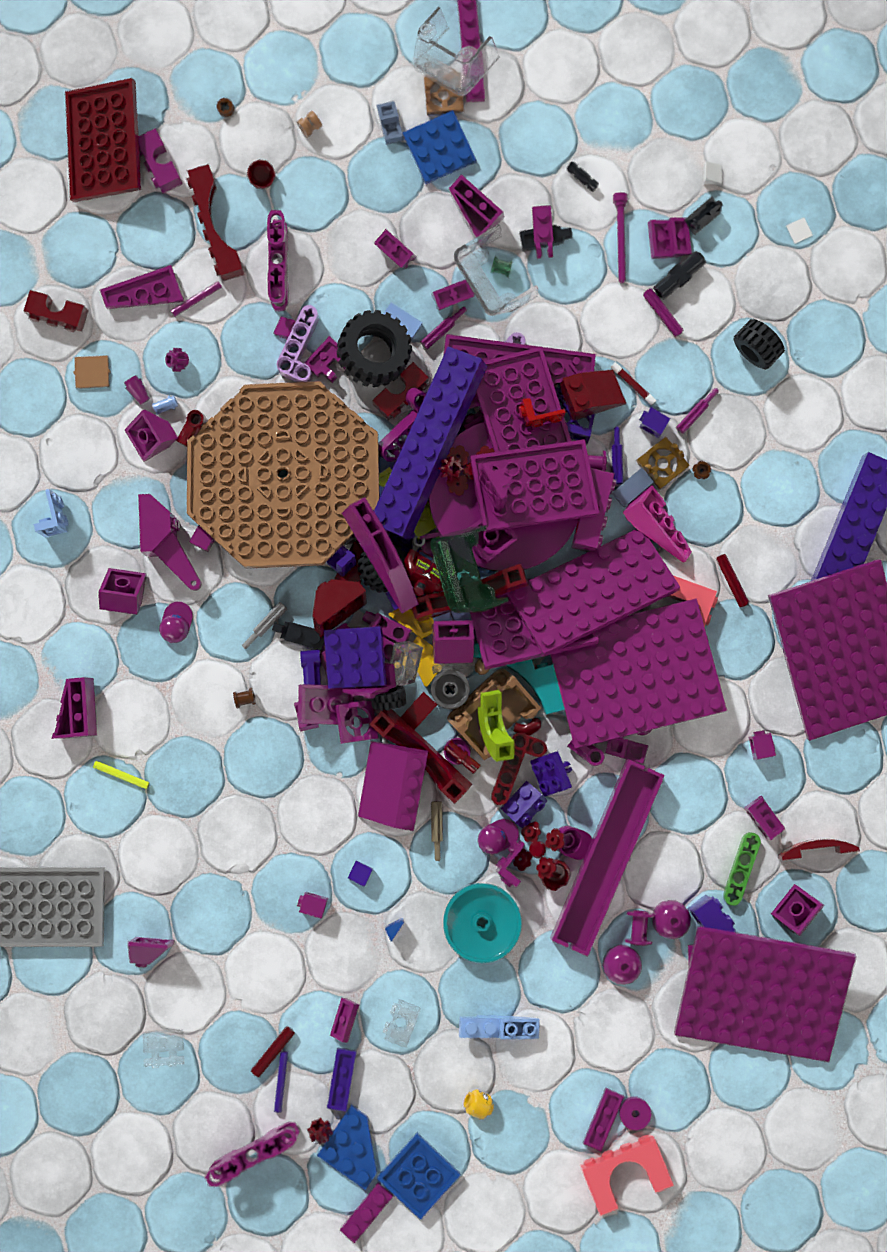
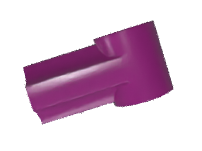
[567,740,604,766]

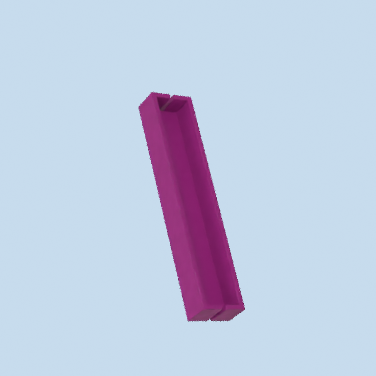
[550,759,665,957]

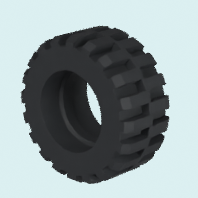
[337,310,412,387]

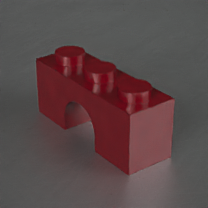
[23,290,88,332]
[372,362,429,421]

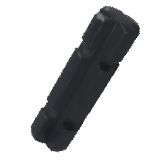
[567,161,599,192]

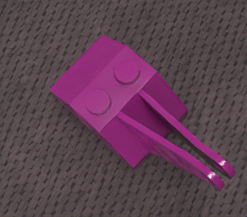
[138,494,202,591]

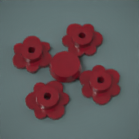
[446,445,494,496]
[513,821,565,879]

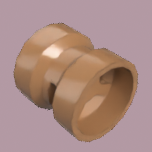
[296,111,322,137]

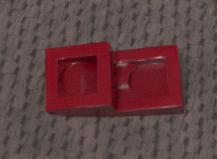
[401,692,438,730]

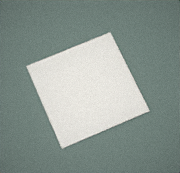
[786,218,813,244]

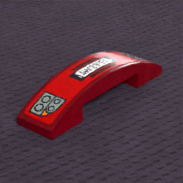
[778,839,860,860]

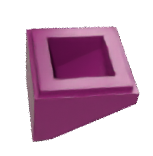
[273,316,296,340]

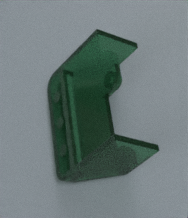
[430,525,508,613]

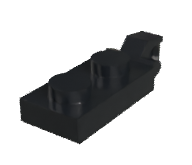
[519,225,573,252]
[272,622,325,651]

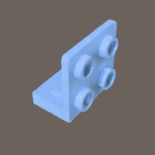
[34,489,69,537]

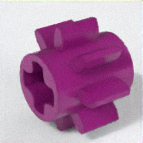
[165,348,189,372]

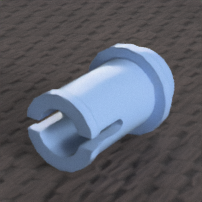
[152,395,178,415]

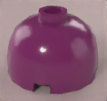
[652,900,691,939]
[602,944,642,985]

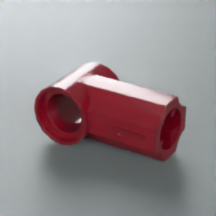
[176,410,207,447]

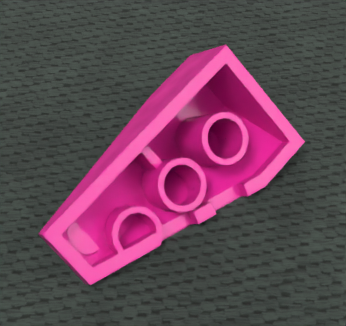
[622,485,692,563]

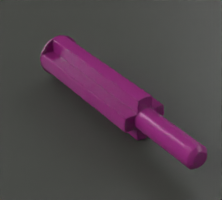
[420,307,467,350]
[675,388,719,435]

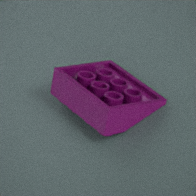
[358,741,428,831]

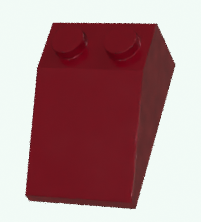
[560,370,626,421]

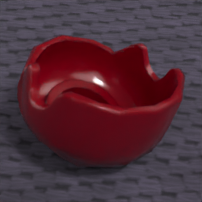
[247,159,275,189]
[541,859,571,891]

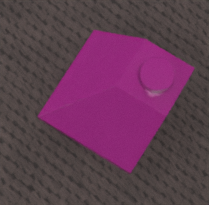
[125,410,178,462]
[128,937,175,967]

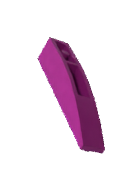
[342,497,418,613]

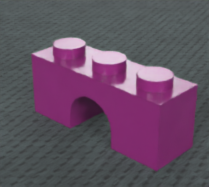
[138,128,183,193]

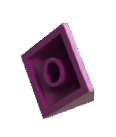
[464,519,519,562]
[771,884,824,936]

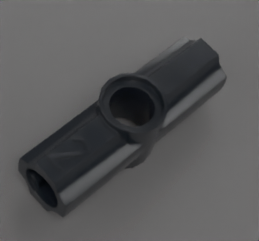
[653,251,707,300]

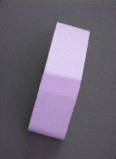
[277,305,319,382]

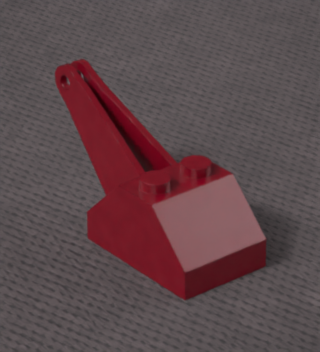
[312,540,367,638]

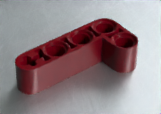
[491,733,547,805]

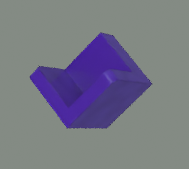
[327,545,356,577]

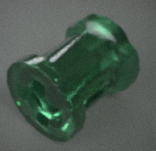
[491,256,513,278]

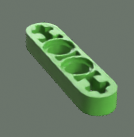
[723,832,761,906]

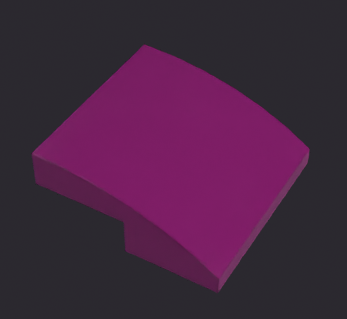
[647,217,692,259]

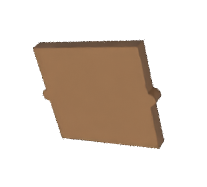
[73,356,111,388]

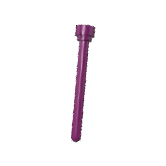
[613,192,628,283]

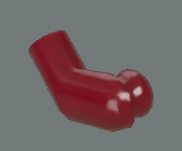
[513,718,541,736]

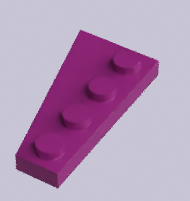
[100,265,184,309]

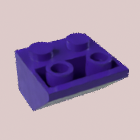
[687,895,736,932]

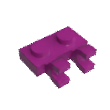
[304,336,346,384]

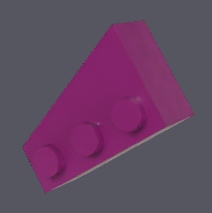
[449,174,504,245]
[51,677,97,739]

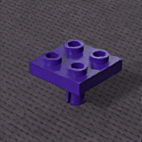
[530,751,572,797]

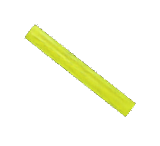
[93,761,150,789]

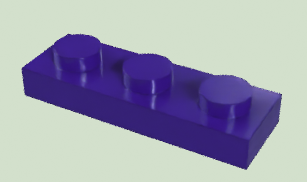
[327,1047,356,1112]

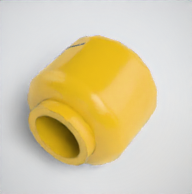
[463,1089,494,1120]

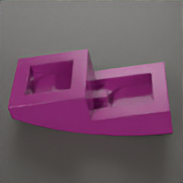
[605,738,649,764]

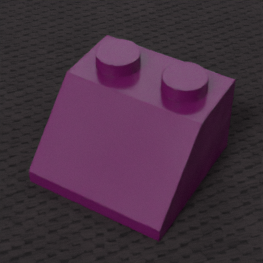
[98,568,146,615]

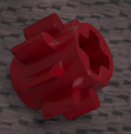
[438,456,464,481]
[307,1118,333,1145]

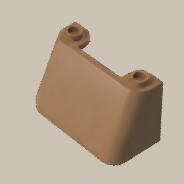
[447,668,541,761]

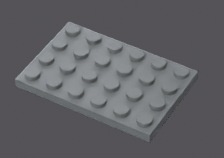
[0,867,105,947]

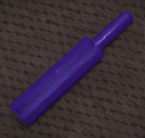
[612,427,623,485]

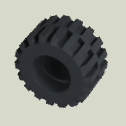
[733,319,785,370]
[357,541,408,593]

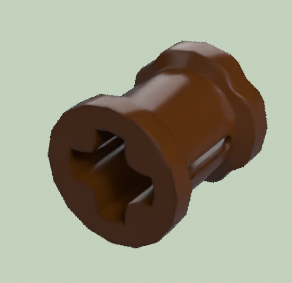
[233,688,256,709]

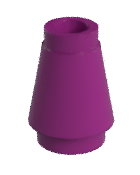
[124,375,150,405]

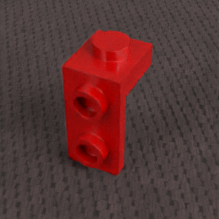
[519,398,566,428]

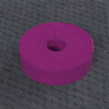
[619,1096,651,1130]

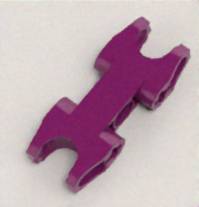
[267,210,289,311]
[205,1122,300,1187]

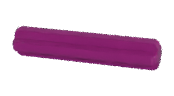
[643,288,684,337]

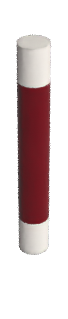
[610,362,657,406]

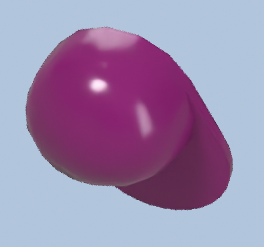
[159,601,193,643]
[477,819,519,855]
[557,826,592,860]

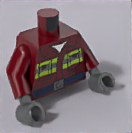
[404,535,466,596]

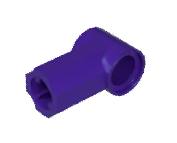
[300,650,321,685]

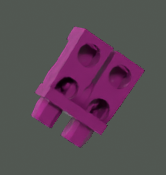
[357,611,412,664]

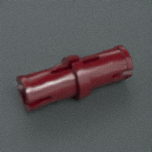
[443,740,481,774]

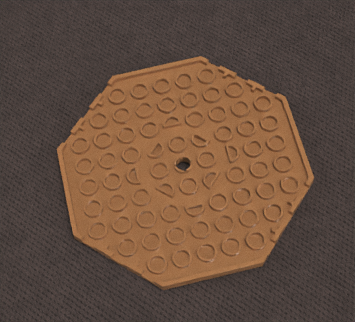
[187,381,380,569]

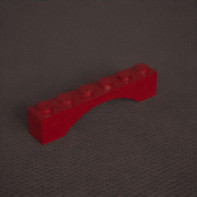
[186,164,245,281]
[412,564,529,622]
[369,709,472,804]

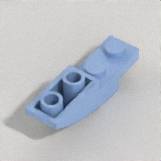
[459,1015,539,1039]

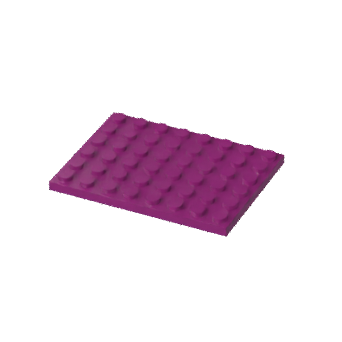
[768,559,887,741]
[551,598,727,749]
[674,926,856,1062]

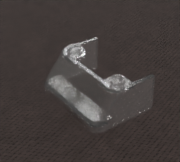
[412,7,500,96]
[454,224,539,316]

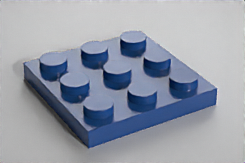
[402,111,476,185]
[377,1132,461,1220]

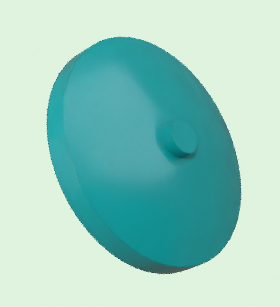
[443,883,522,963]

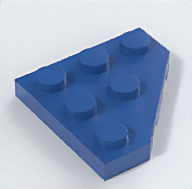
[317,1104,377,1190]

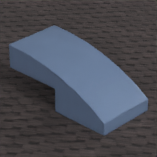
[376,101,404,144]
[612,468,654,508]

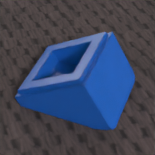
[385,918,404,942]

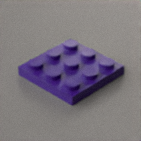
[324,626,387,688]

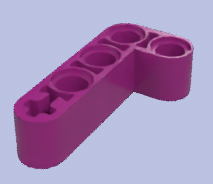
[379,388,426,462]

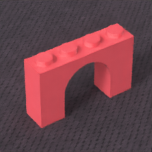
[667,576,718,627]
[580,1135,674,1216]

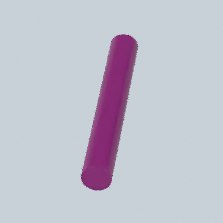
[171,281,222,317]

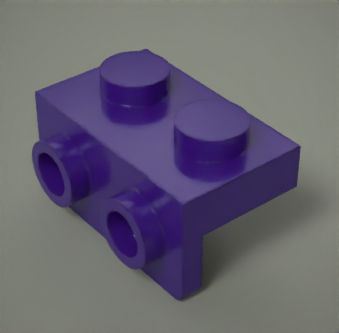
[500,781,548,828]

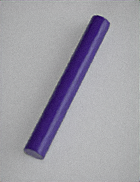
[274,1051,288,1113]

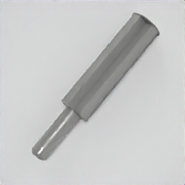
[242,602,287,649]

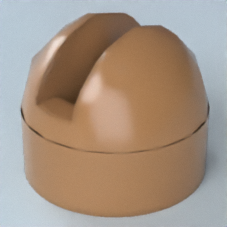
[474,659,490,675]

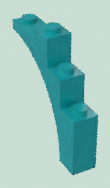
[473,641,565,715]

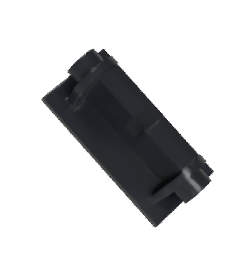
[684,196,723,235]

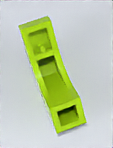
[478,690,514,762]

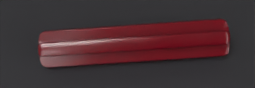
[716,554,749,608]
[251,1026,295,1078]

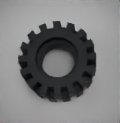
[371,685,407,711]

